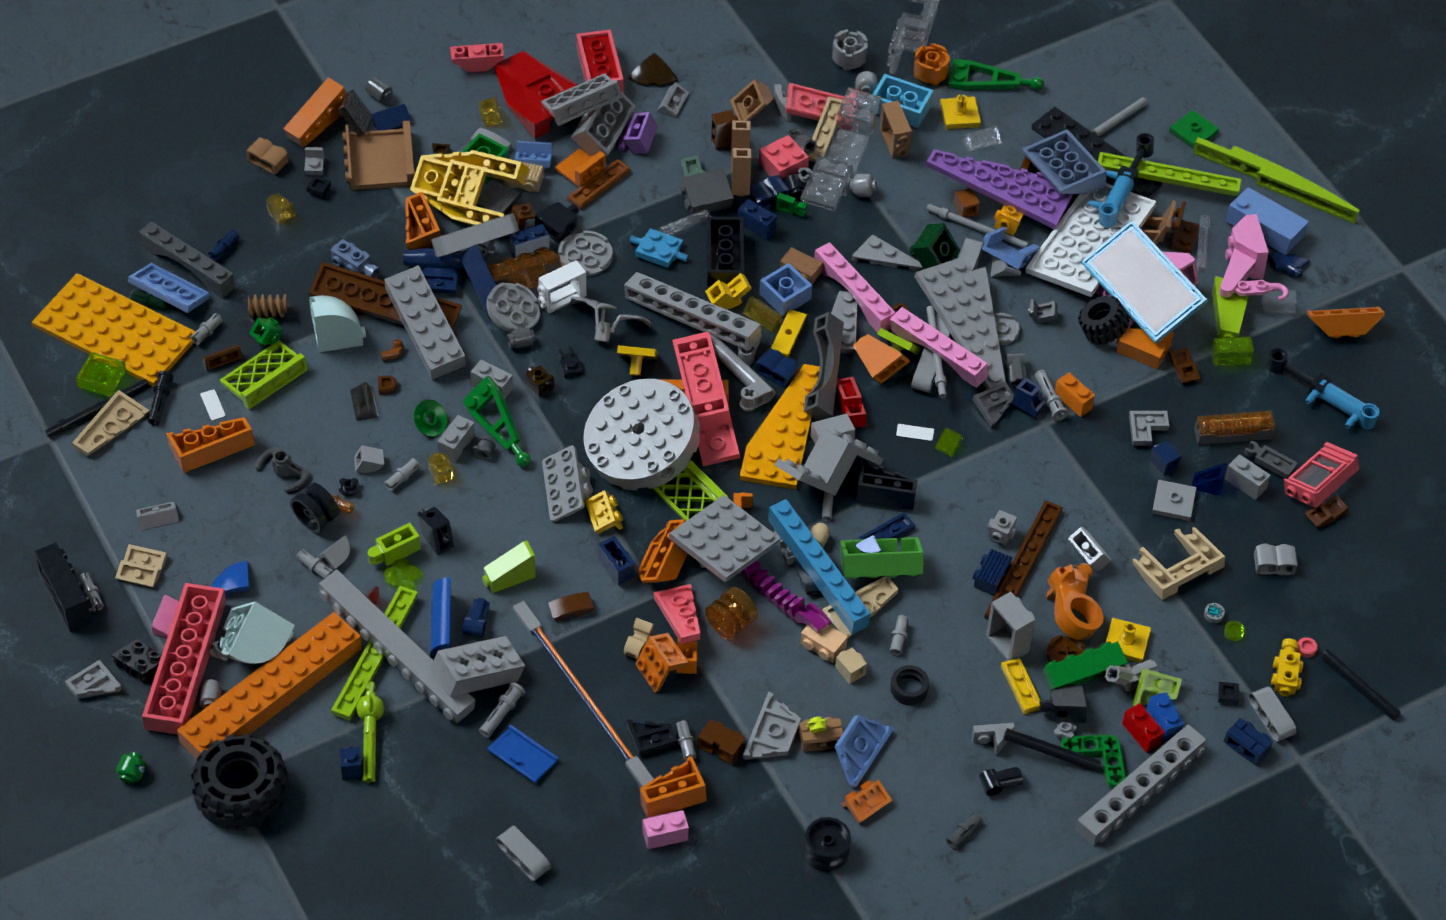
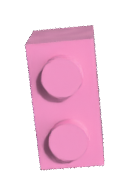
[643,810,689,849]

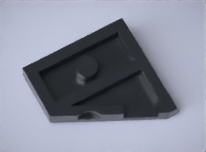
[626,719,678,756]

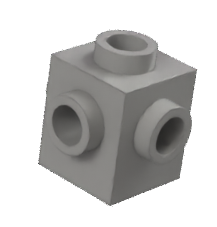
[987,510,1017,545]

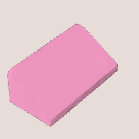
[152,595,179,637]

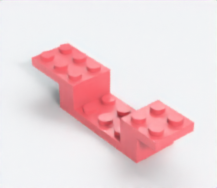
[672,331,740,467]

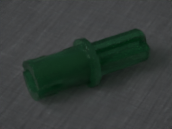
[130,290,167,310]

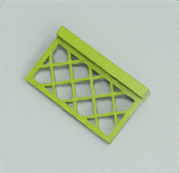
[220,341,308,410]
[652,459,728,521]

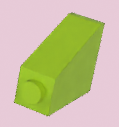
[482,540,536,593]

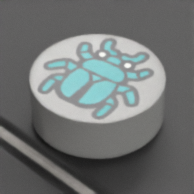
[1204,603,1225,623]

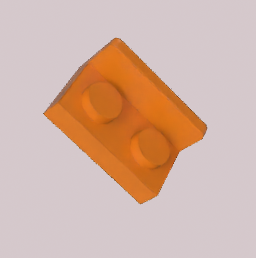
[841,779,892,823]

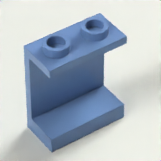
[982,227,1040,269]

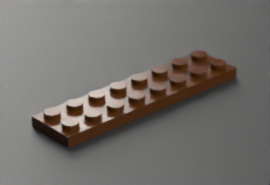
[309,262,462,331]

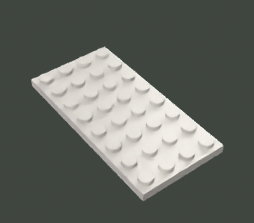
[1026,184,1156,297]

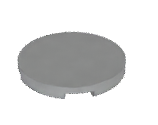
[558,231,613,276]
[486,282,541,333]

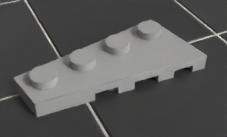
[818,291,857,354]

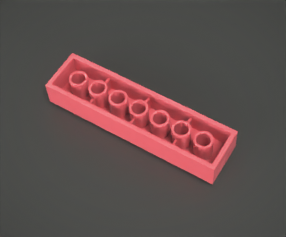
[142,583,226,735]

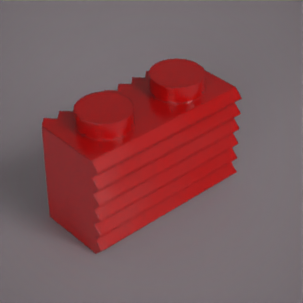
[1122,703,1164,753]

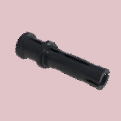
[147,371,174,426]

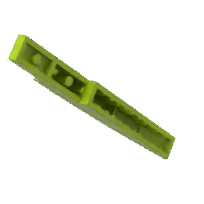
[1193,137,1359,224]

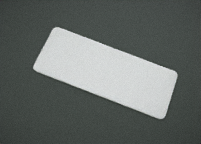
[200,389,226,420]
[896,424,934,441]

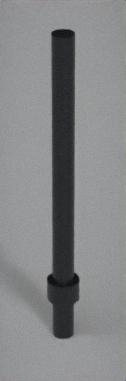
[44,379,148,437]

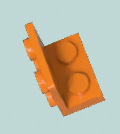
[555,149,605,187]
[636,633,688,692]

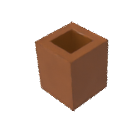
[954,188,980,218]

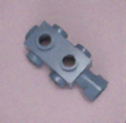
[330,239,381,279]

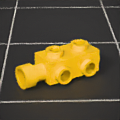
[1271,639,1303,697]

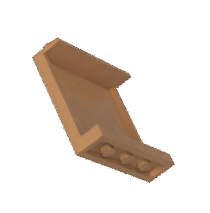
[343,121,414,190]

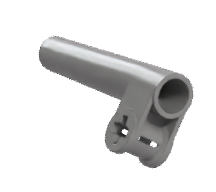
[710,335,775,412]

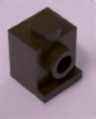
[525,365,554,397]

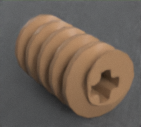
[248,294,287,318]

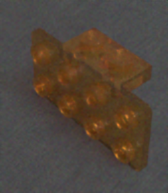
[487,247,560,289]

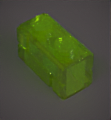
[1211,337,1254,365]

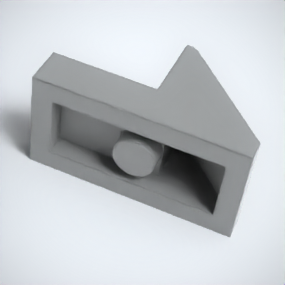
[972,723,1014,755]

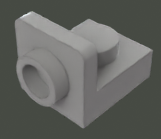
[304,147,324,176]

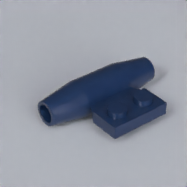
[404,248,465,294]

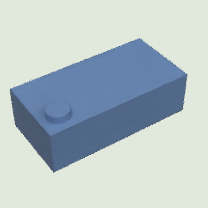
[1225,187,1309,255]

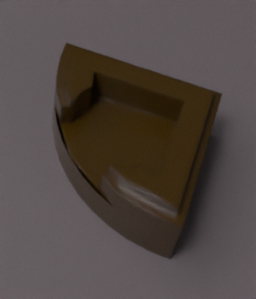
[432,143,450,154]

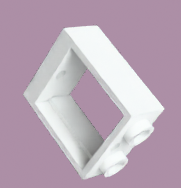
[537,260,586,314]

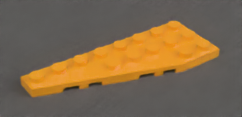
[739,364,820,490]

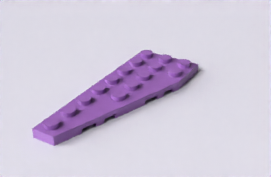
[925,149,1073,229]

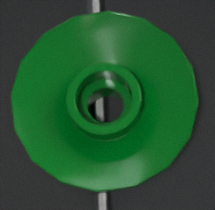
[413,399,447,437]

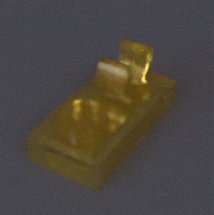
[743,296,782,331]

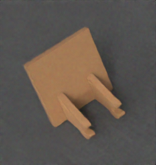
[1141,200,1177,246]

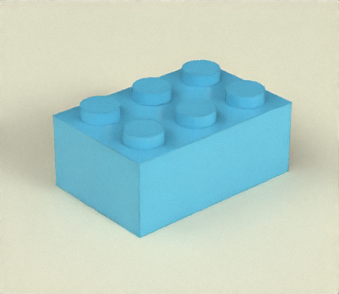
[870,74,933,128]

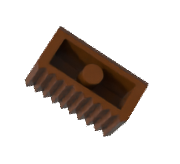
[711,109,739,149]

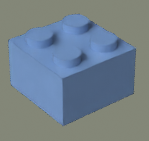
[760,263,812,316]

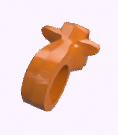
[1046,563,1104,640]

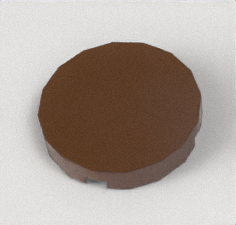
[1046,635,1086,662]

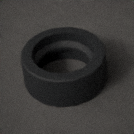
[890,665,929,705]

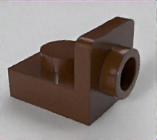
[512,203,536,231]

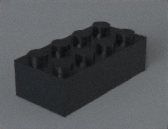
[707,217,744,287]
[34,542,93,632]

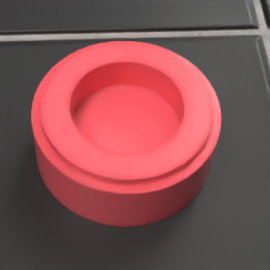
[1297,637,1318,658]

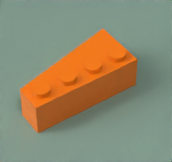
[166,417,255,473]

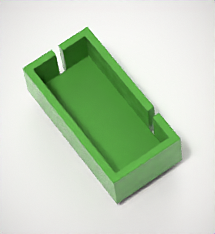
[840,537,923,579]

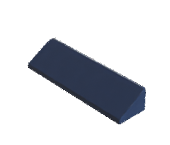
[458,245,496,318]

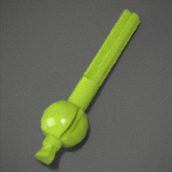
[356,682,384,784]

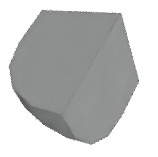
[316,535,350,569]

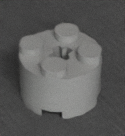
[832,29,868,71]

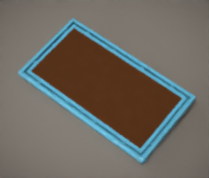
[1081,221,1208,343]

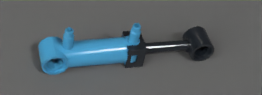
[1089,133,1154,228]
[1266,348,1379,430]

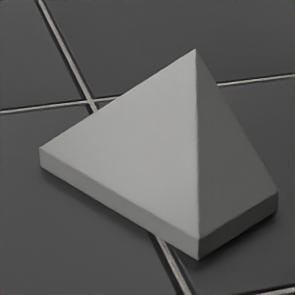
[991,256,1021,277]

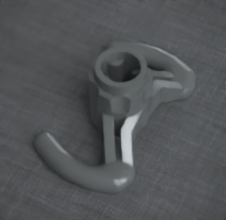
[254,447,310,493]

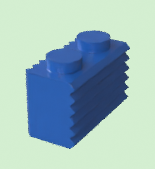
[1146,692,1184,742]

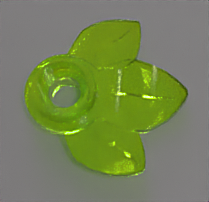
[384,559,423,590]

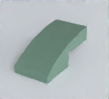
[680,155,704,176]

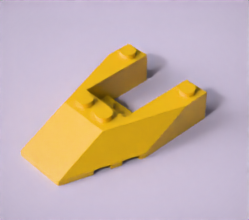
[410,150,530,236]

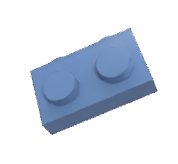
[514,141,552,169]

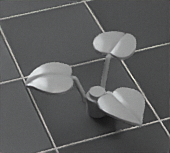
[570,297,651,342]

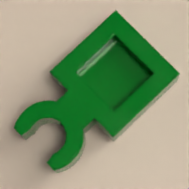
[776,193,807,217]

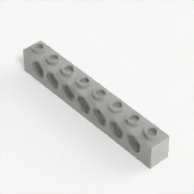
[624,272,761,351]
[1075,724,1206,846]

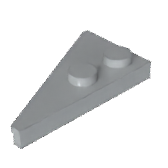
[852,234,924,271]

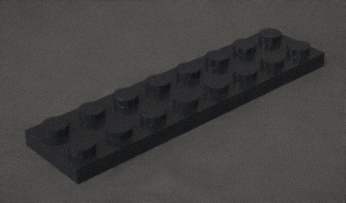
[1031,107,1163,198]

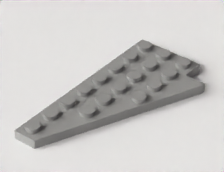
[914,257,1006,390]

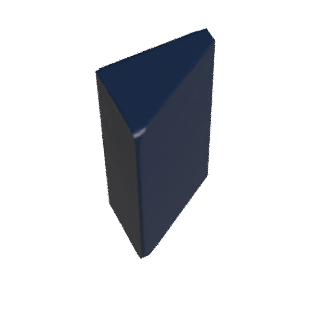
[372,104,412,131]

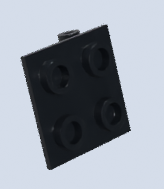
[111,639,162,682]

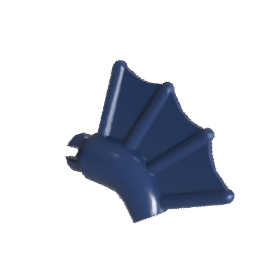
[1268,252,1310,278]

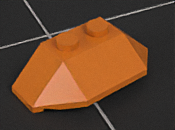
[1307,307,1384,338]
[637,519,688,583]

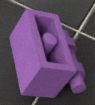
[618,112,658,154]

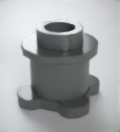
[473,436,496,462]

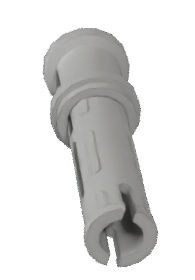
[1035,370,1068,421]
[479,682,525,738]

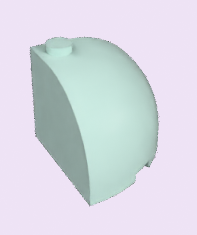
[309,295,366,352]
[220,601,295,664]

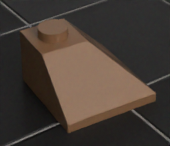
[730,79,773,121]

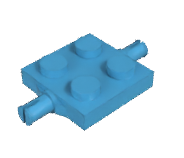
[629,229,689,268]

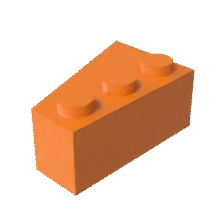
[406,191,442,250]

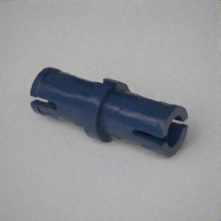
[208,229,240,261]

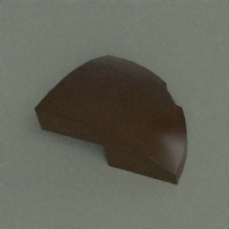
[629,53,678,87]

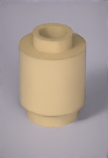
[810,523,830,548]

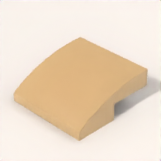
[115,544,168,588]

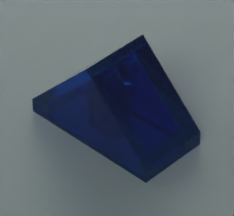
[1192,463,1228,496]

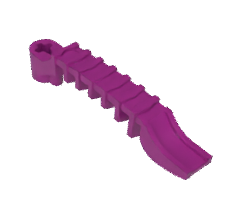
[741,560,832,634]

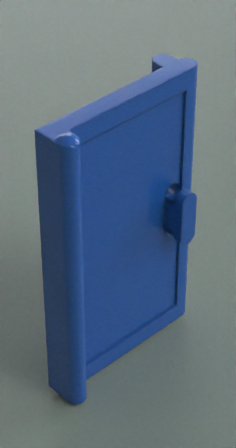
[487,725,558,784]

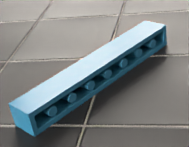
[768,499,871,635]

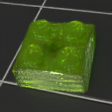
[76,352,126,397]

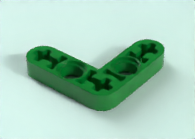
[1060,735,1125,790]

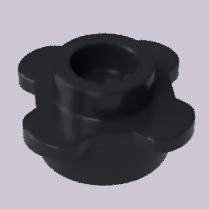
[339,478,359,497]

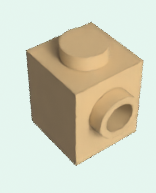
[835,647,867,684]

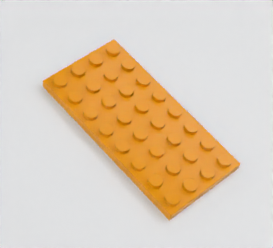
[32,273,196,387]

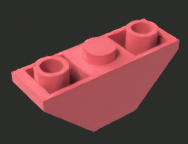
[450,43,504,73]

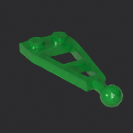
[949,59,1044,91]
[462,376,531,467]

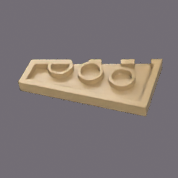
[822,576,898,638]

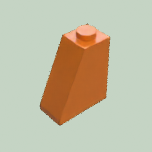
[1116,328,1174,369]
[853,334,910,384]

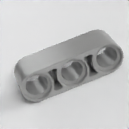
[1249,686,1296,742]
[496,826,551,881]

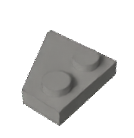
[65,660,122,699]

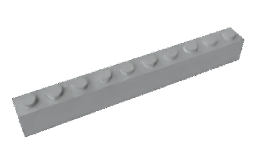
[318,569,475,724]

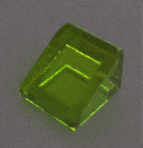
[935,428,962,457]

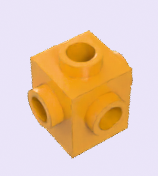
[994,205,1024,236]

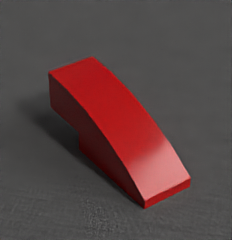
[836,377,866,428]

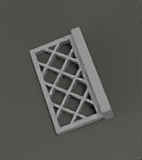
[541,73,623,126]

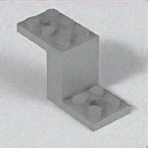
[775,428,884,496]

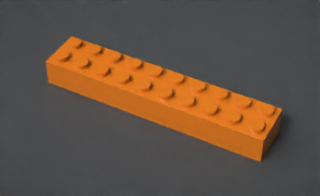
[177,612,362,759]

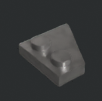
[973,382,1014,428]

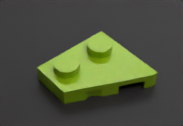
[1132,668,1182,706]

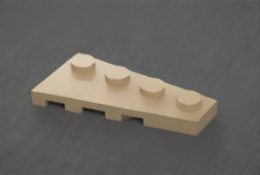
[72,390,150,457]

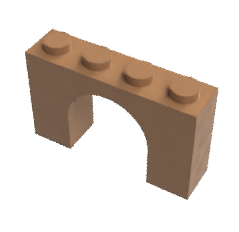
[731,121,751,196]

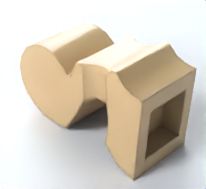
[623,618,654,659]

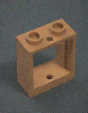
[879,101,912,158]

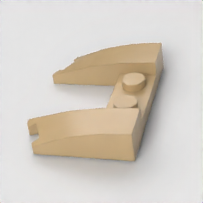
[1132,527,1225,600]

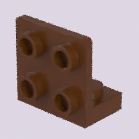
[1168,201,1200,255]

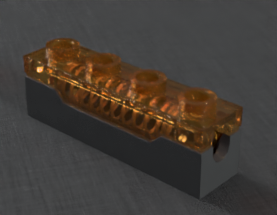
[1194,410,1276,445]

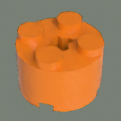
[914,44,950,85]

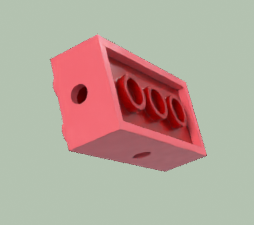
[576,30,624,94]

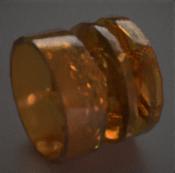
[705,587,758,640]

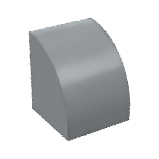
[354,445,384,473]

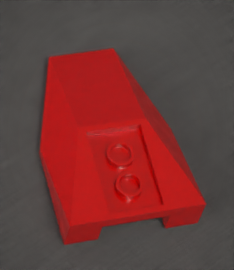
[494,51,584,139]

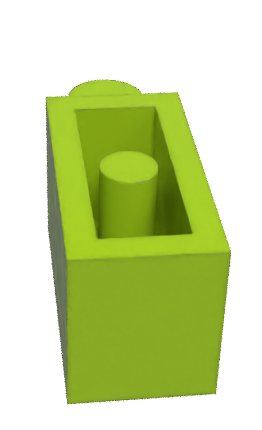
[368,523,421,566]

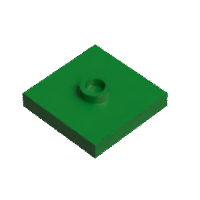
[1169,110,1219,149]

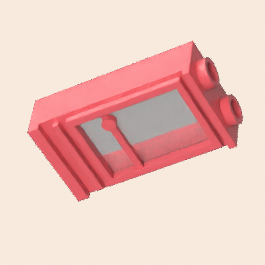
[1284,442,1359,508]

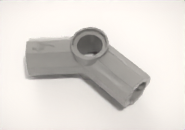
[1105,659,1159,691]

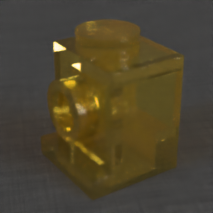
[479,96,503,127]
[266,193,295,224]
[428,452,454,485]

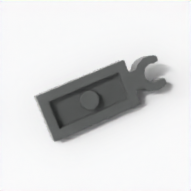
[1244,441,1298,479]

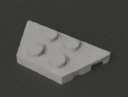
[743,692,801,760]

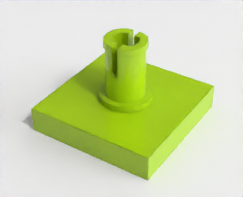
[877,328,921,355]

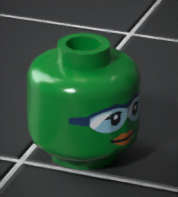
[116,752,146,784]

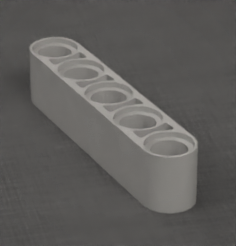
[431,213,519,257]

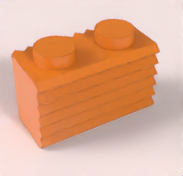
[1055,373,1095,417]

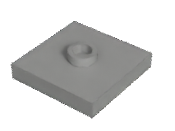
[1152,480,1196,521]

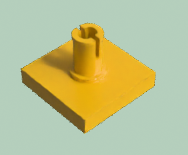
[940,95,981,129]
[617,345,657,376]
[1106,618,1151,663]

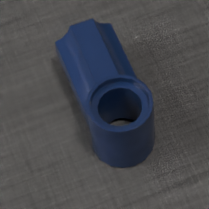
[462,597,490,637]

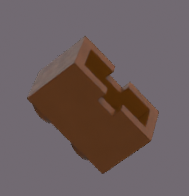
[697,719,746,766]

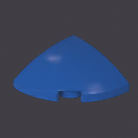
[211,561,249,598]

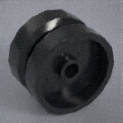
[290,482,340,533]
[804,817,851,871]

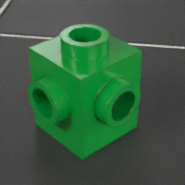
[249,318,283,346]

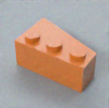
[640,756,706,818]

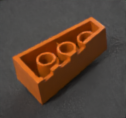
[283,78,349,148]

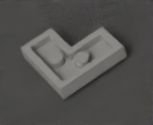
[1129,411,1169,446]

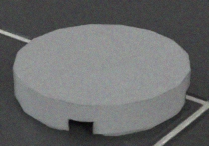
[994,313,1020,345]

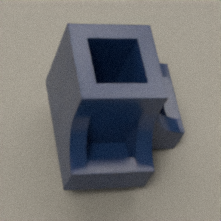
[1011,378,1046,417]

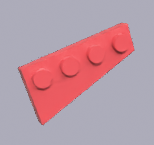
[654,584,700,644]

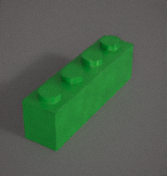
[1042,641,1128,691]

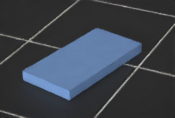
[128,263,211,313]

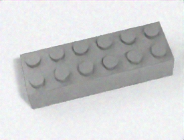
[384,265,466,380]

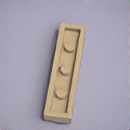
[806,96,846,164]

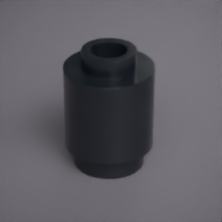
[784,174,806,201]

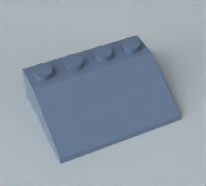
[1022,129,1106,194]

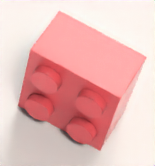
[759,135,809,182]

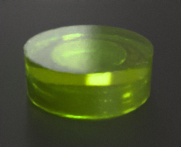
[1224,621,1245,641]

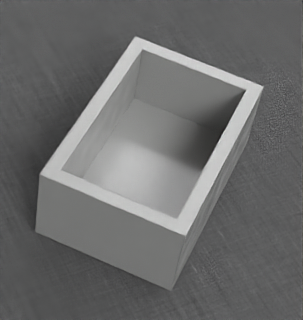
[986,592,1035,661]

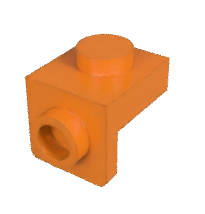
[733,492,753,508]

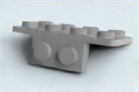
[542,445,593,522]

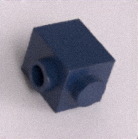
[1150,441,1181,475]
[339,747,363,780]

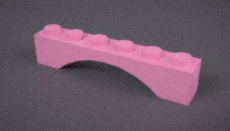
[814,242,896,333]
[890,307,989,388]

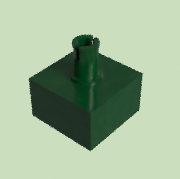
[909,223,961,269]

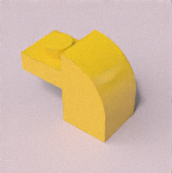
[705,273,752,309]

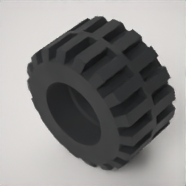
[1078,295,1129,345]

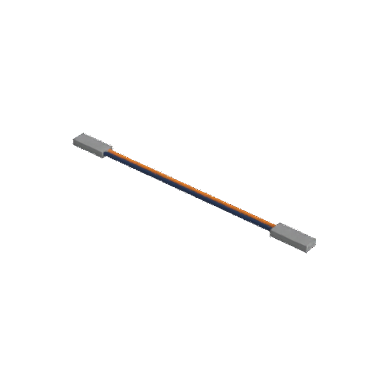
[513,601,654,787]

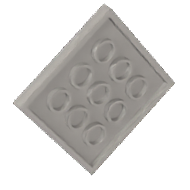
[669,495,781,583]

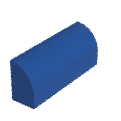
[430,577,452,661]

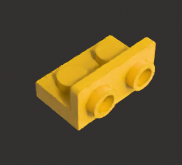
[585,490,623,534]

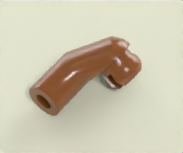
[380,339,404,361]

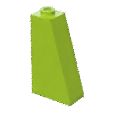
[1212,276,1248,345]

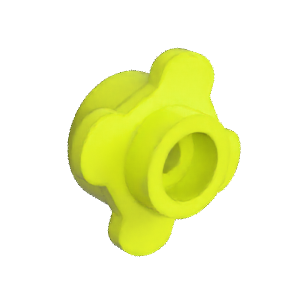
[806,717,828,733]

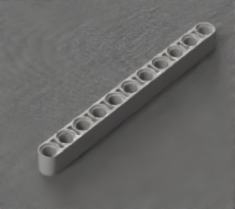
[911,238,984,393]

